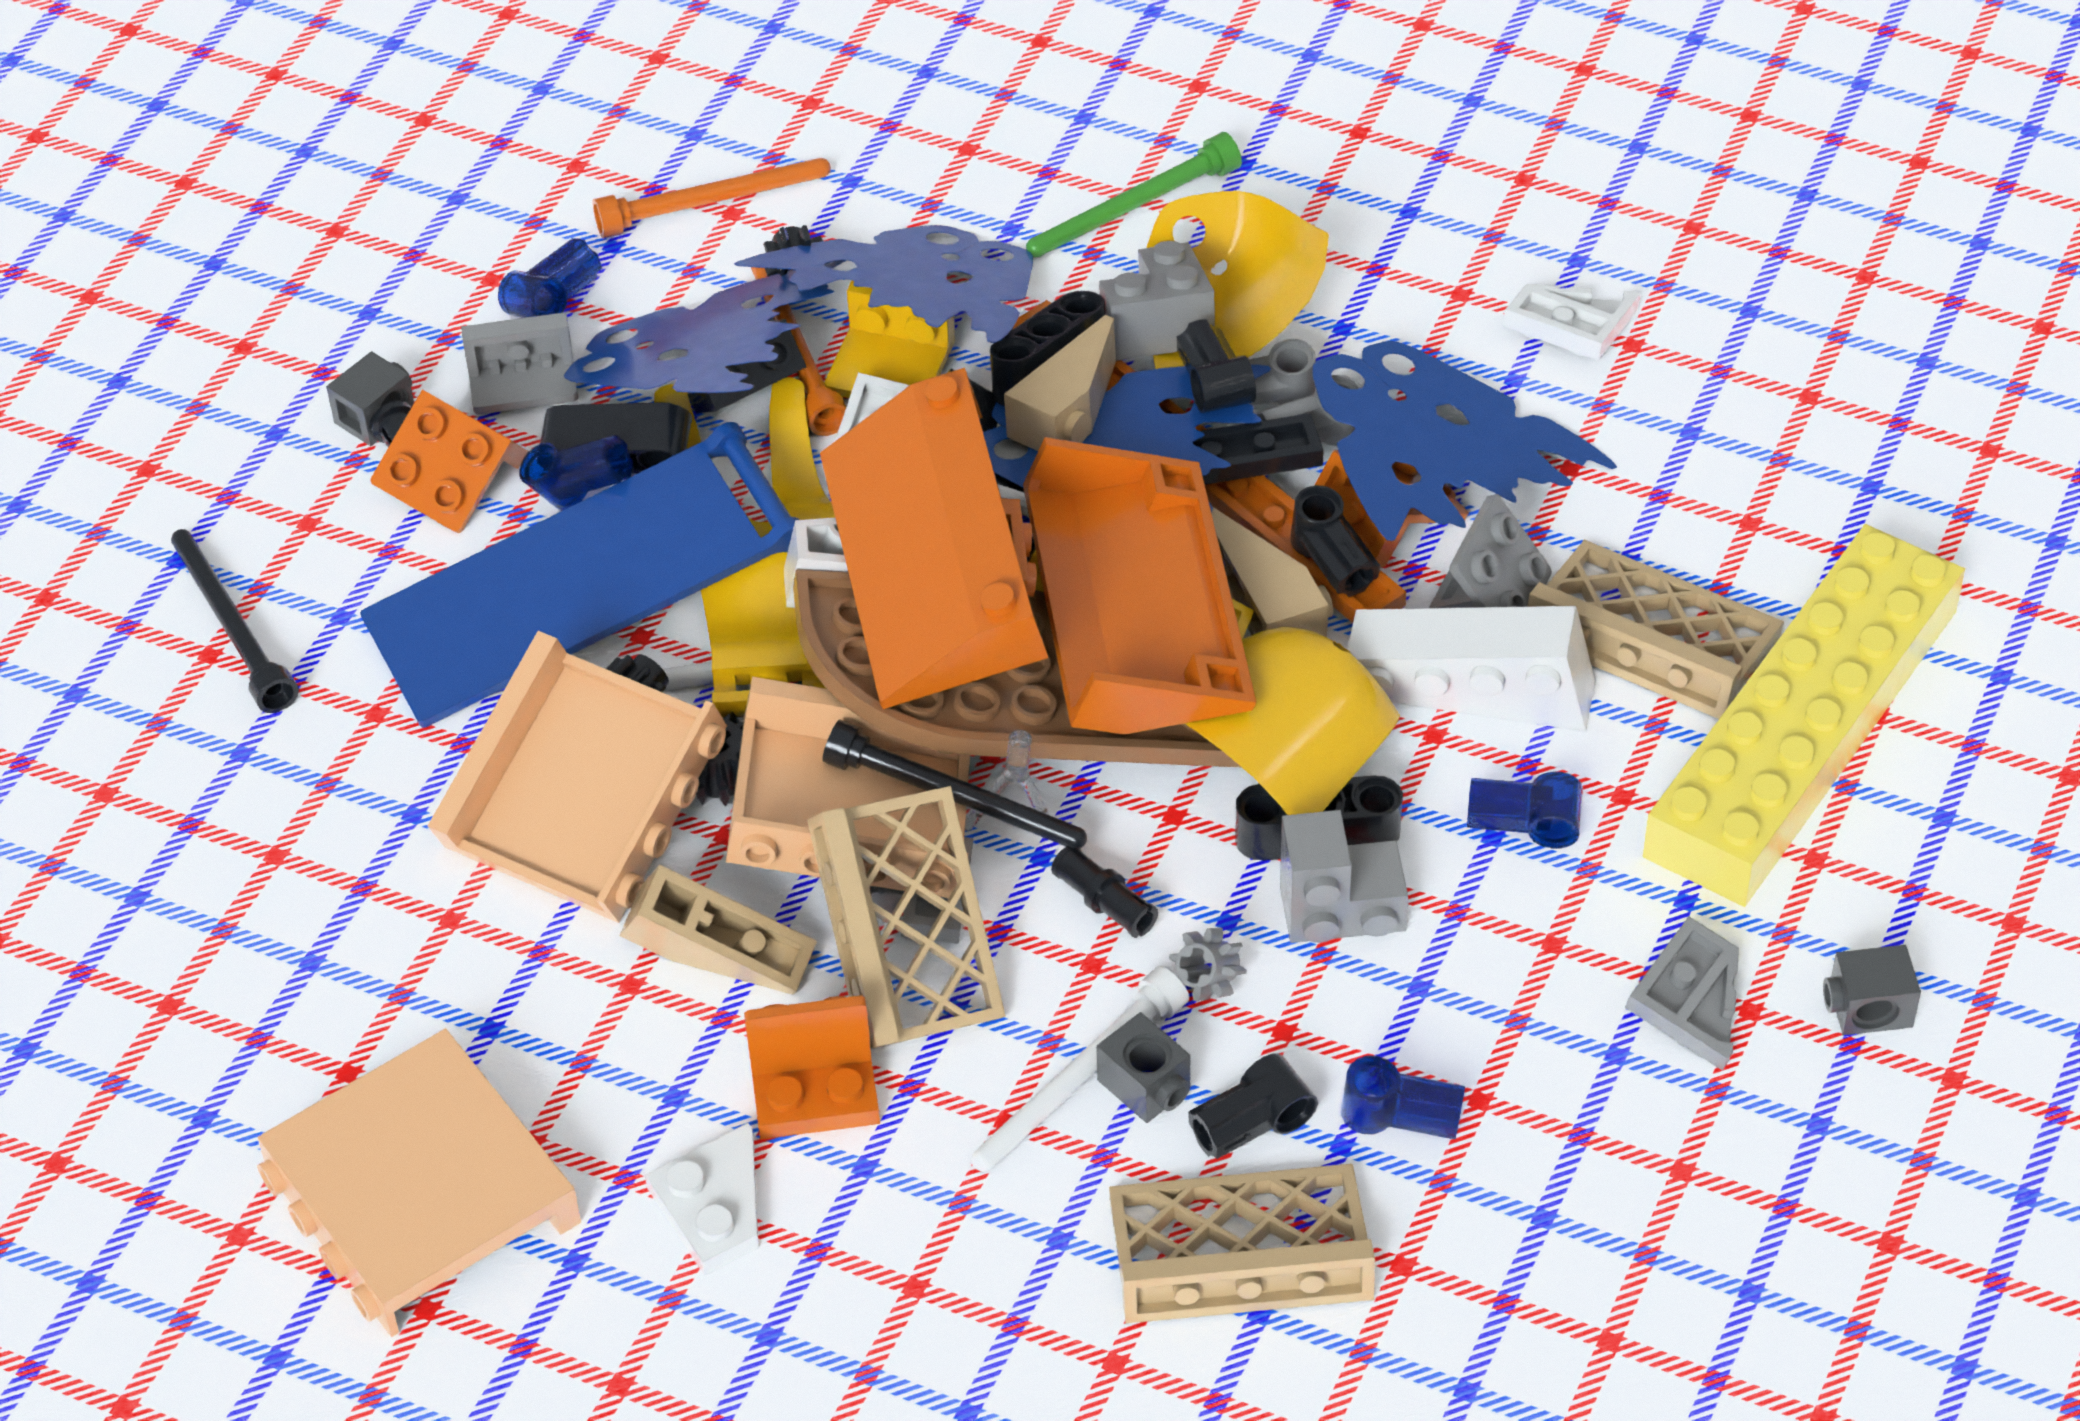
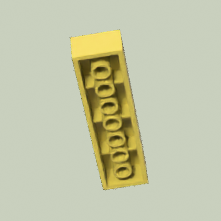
[1642,524,1966,907]

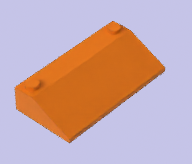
[820,367,1048,709]
[1023,437,1257,734]

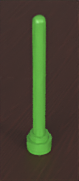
[1026,131,1242,257]

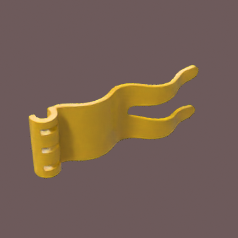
[654,377,835,718]

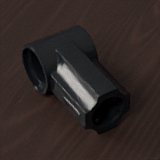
[1176,319,1256,413]
[1290,485,1380,598]
[1188,1053,1319,1159]

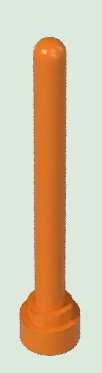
[592,158,831,239]
[751,267,846,436]

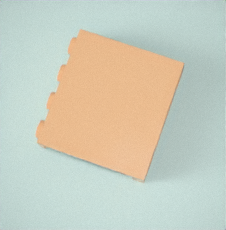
[427,631,727,923]
[726,677,970,898]
[257,1028,581,1338]

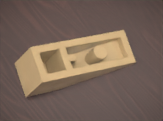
[1004,315,1116,451]
[1211,507,1333,637]
[619,864,817,995]

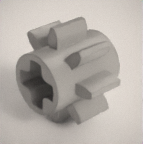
[1169,927,1247,1001]

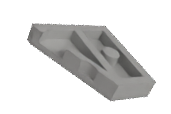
[1624,916,1739,1071]

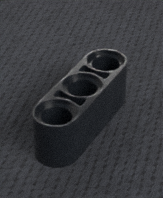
[990,291,1105,406]
[536,402,692,475]
[1235,775,1403,861]

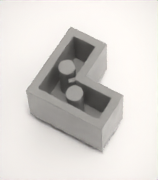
[1099,241,1215,361]
[1280,810,1408,943]

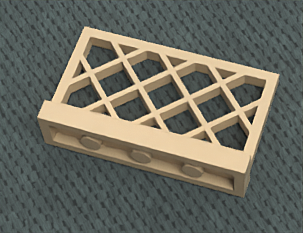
[1527,539,1784,719]
[807,786,1006,1049]
[1109,1163,1375,1324]

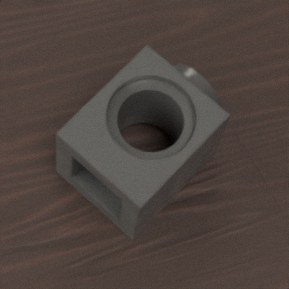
[326,351,414,447]
[1823,944,1921,1036]
[1096,1012,1191,1124]

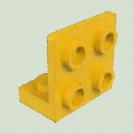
[824,280,955,398]

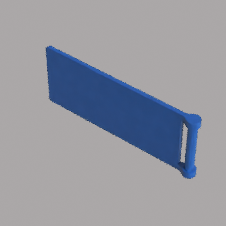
[360,422,799,728]

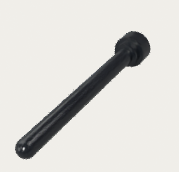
[171,529,299,713]
[822,719,1087,849]

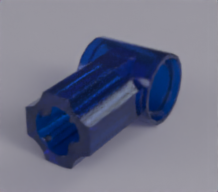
[498,238,602,318]
[519,435,633,511]
[1467,772,1583,849]
[1340,1056,1465,1140]

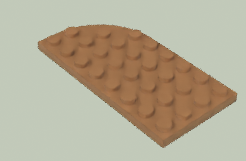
[793,570,1242,768]

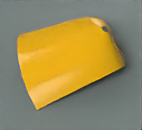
[1146,191,1329,369]
[1184,627,1400,815]

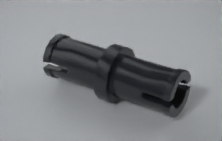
[1051,846,1158,938]

